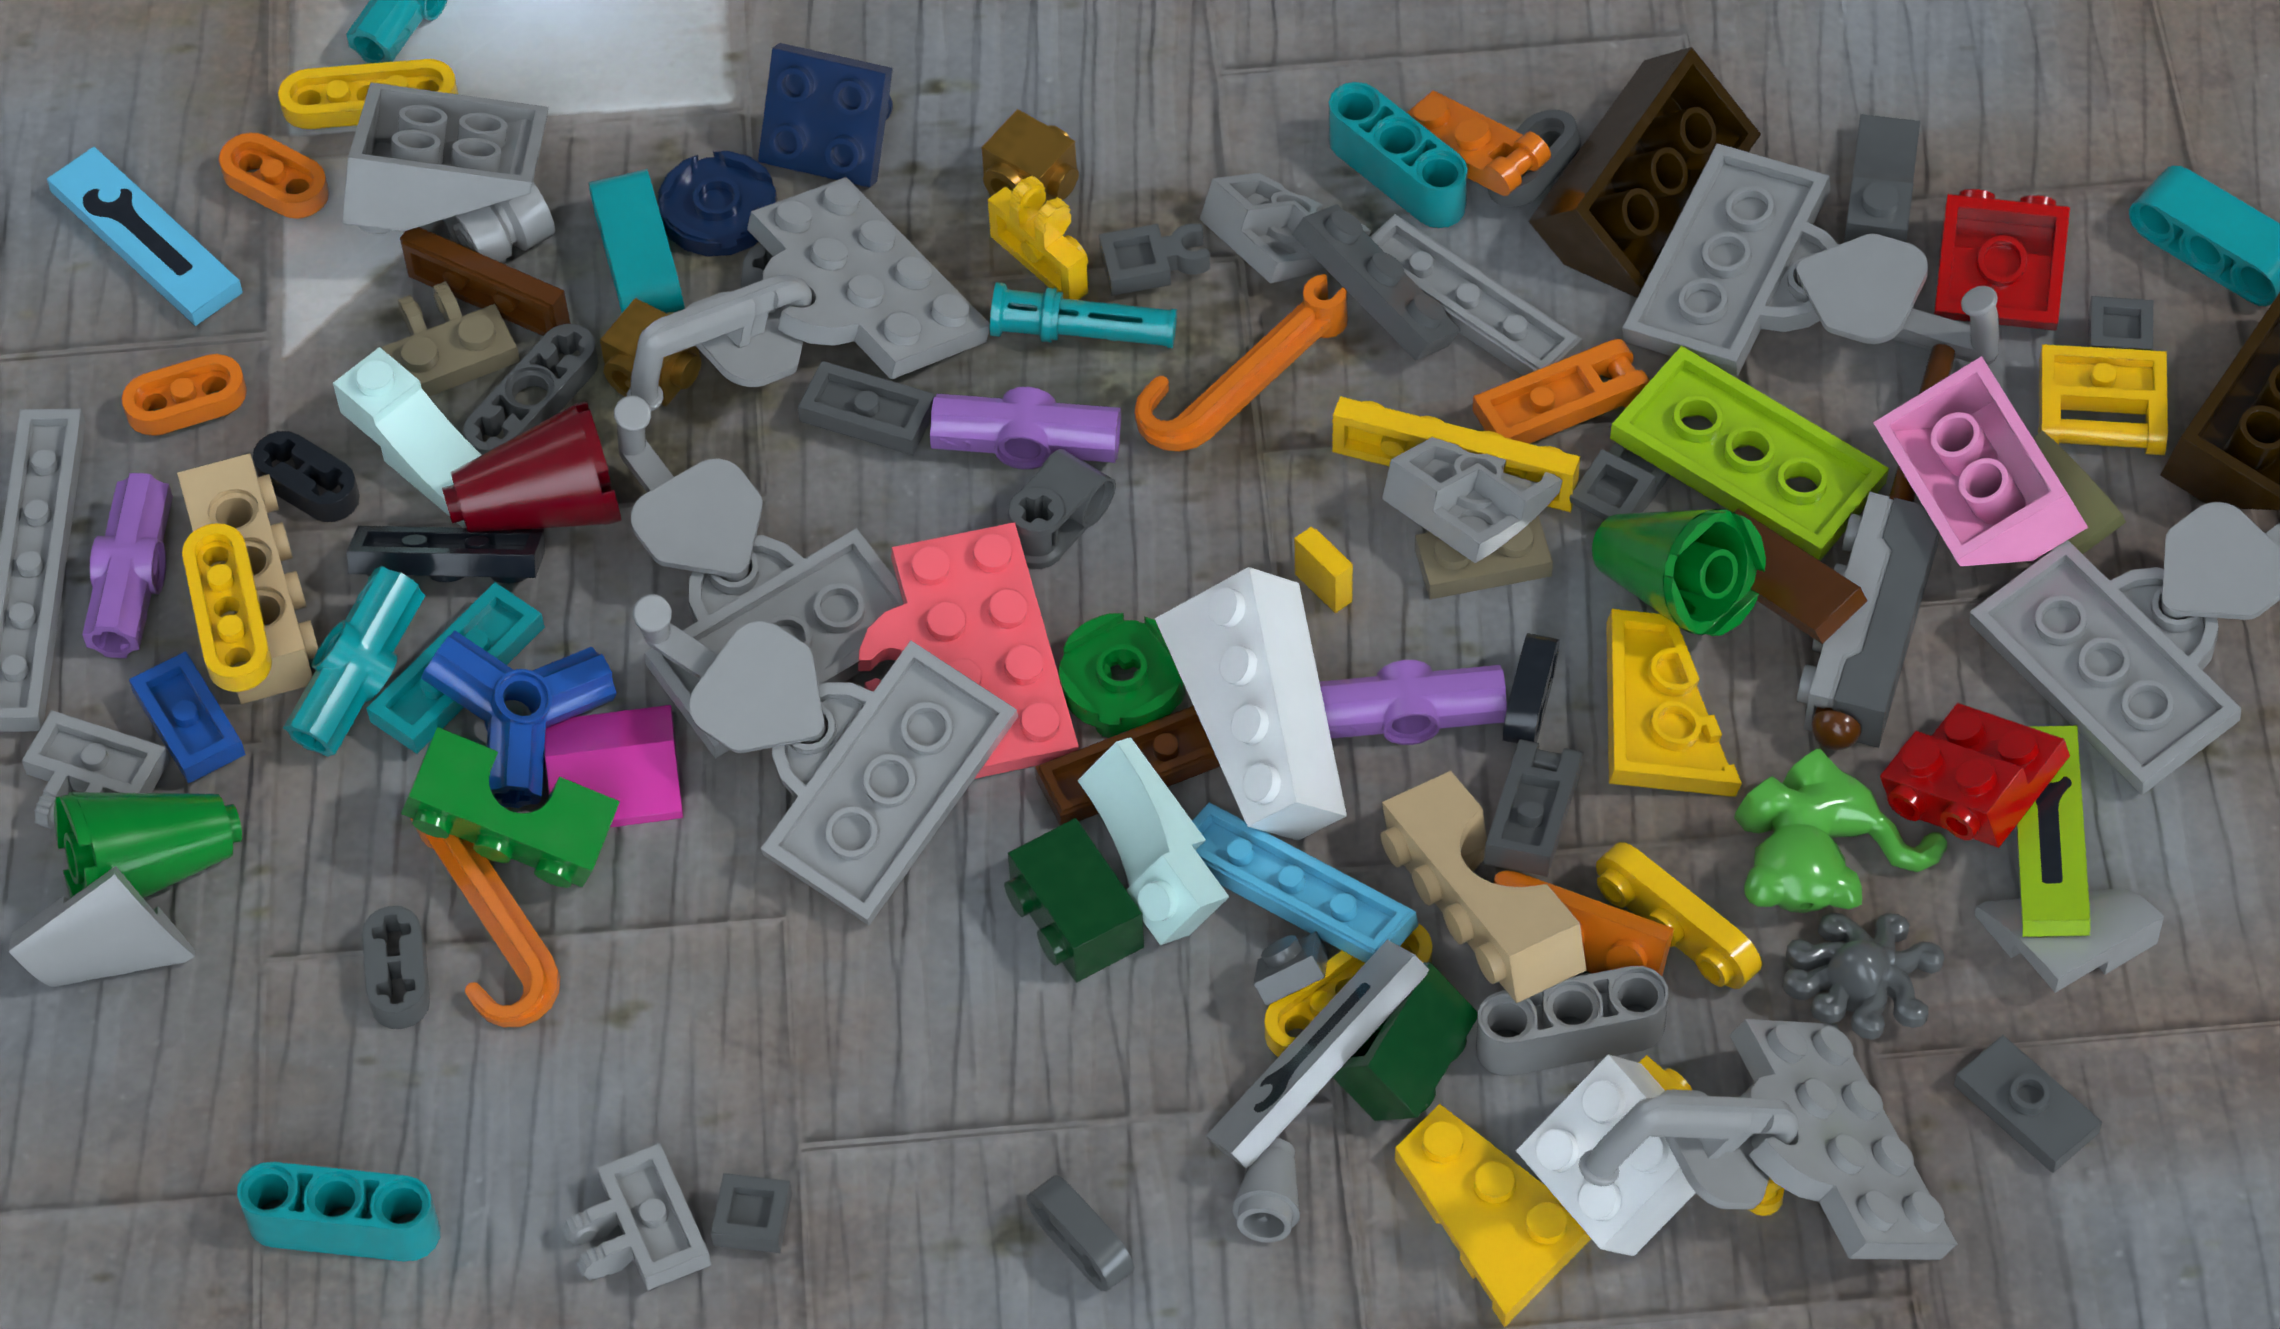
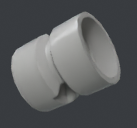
[443,182,555,263]

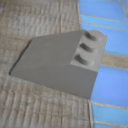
[342,82,549,233]

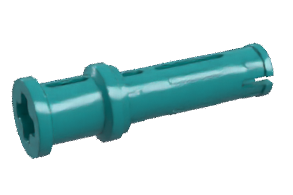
[990,282,1177,348]

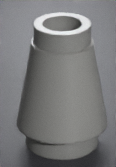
[1232,1138,1300,1242]

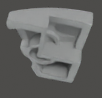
[1200,173,1371,283]
[1382,437,1562,563]
[9,866,196,987]
[1974,888,2164,993]

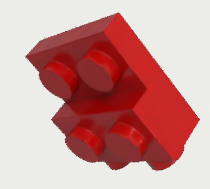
[1934,189,2070,331]
[1880,703,2070,848]

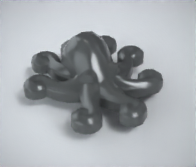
[1782,913,1944,1040]

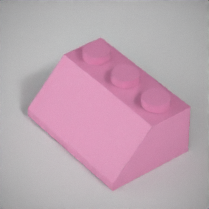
[1873,356,2088,567]

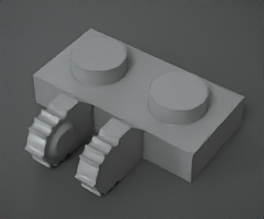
[22,710,170,830]
[562,1143,711,1290]

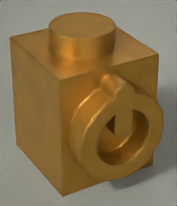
[981,109,1079,205]
[600,298,701,407]

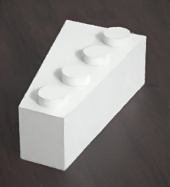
[1155,567,1347,841]

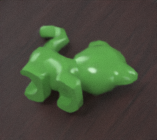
[1734,748,1947,913]

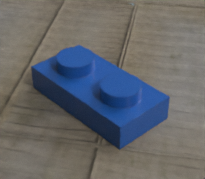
[129,651,246,784]

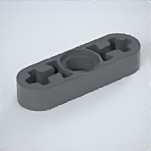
[464,324,598,455]

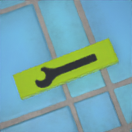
[2016,725,2091,937]

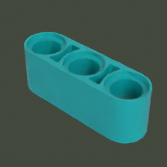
[1329,82,1468,228]
[2129,165,2280,306]
[588,169,685,313]
[237,1162,440,1262]

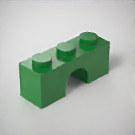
[400,727,620,888]

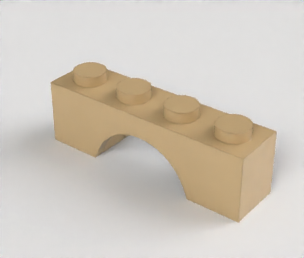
[1381,771,1587,1003]

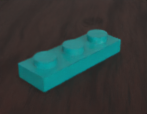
[366,582,545,754]

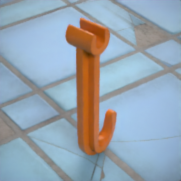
[1134,274,1348,452]
[410,818,560,1028]

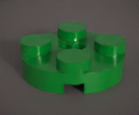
[1059,613,1185,738]

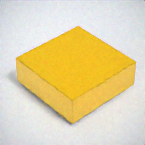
[1294,526,1353,613]

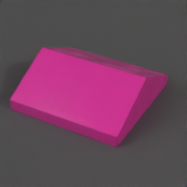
[545,705,683,828]

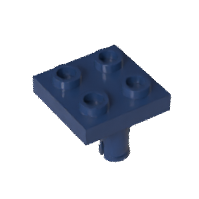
[758,43,893,188]

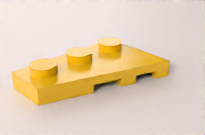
[1606,609,1742,797]
[1395,1103,1591,1328]

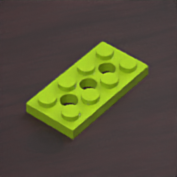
[1610,345,1889,561]

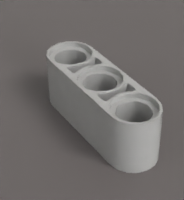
[1476,966,1669,1076]

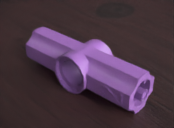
[930,387,1121,469]
[82,473,173,658]
[1319,660,1507,745]

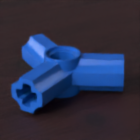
[421,630,617,808]

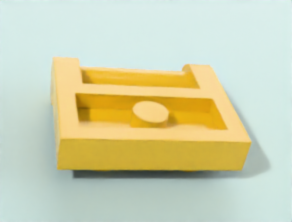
[2038,344,2168,455]

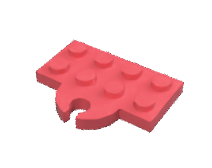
[858,522,1079,779]

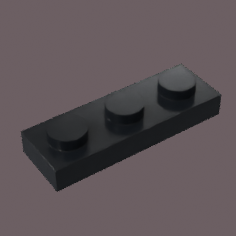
[346,526,545,584]

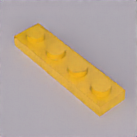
[1332,396,1580,513]

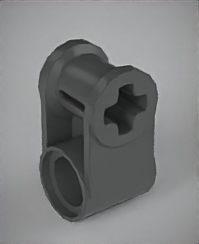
[1008,449,1116,569]

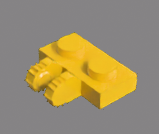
[988,175,1088,300]

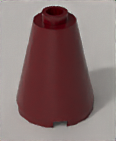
[442,401,622,532]

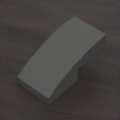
[1570,442,1671,520]

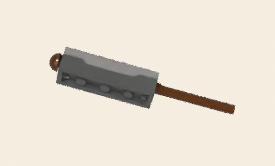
[1797,344,1956,750]

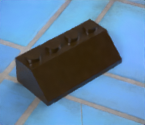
[1528,47,1761,298]
[2160,292,2280,510]

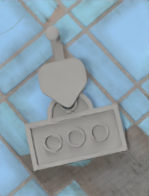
[1622,143,1999,376]
[627,177,990,411]
[614,395,903,759]
[1970,502,2280,795]
[633,594,1018,926]
[1579,1019,1957,1260]

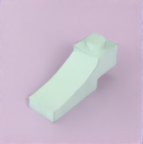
[333,347,481,528]
[1078,737,1229,945]

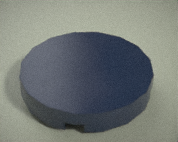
[658,151,777,257]

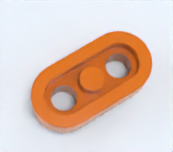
[219,133,329,218]
[122,354,247,436]

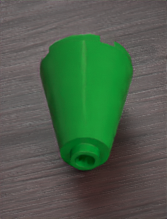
[1592,509,1766,636]
[54,792,242,898]

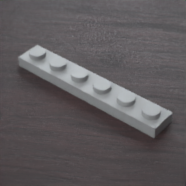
[0,409,86,732]

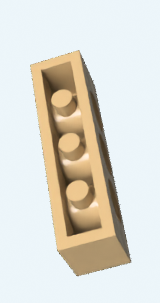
[177,453,318,704]

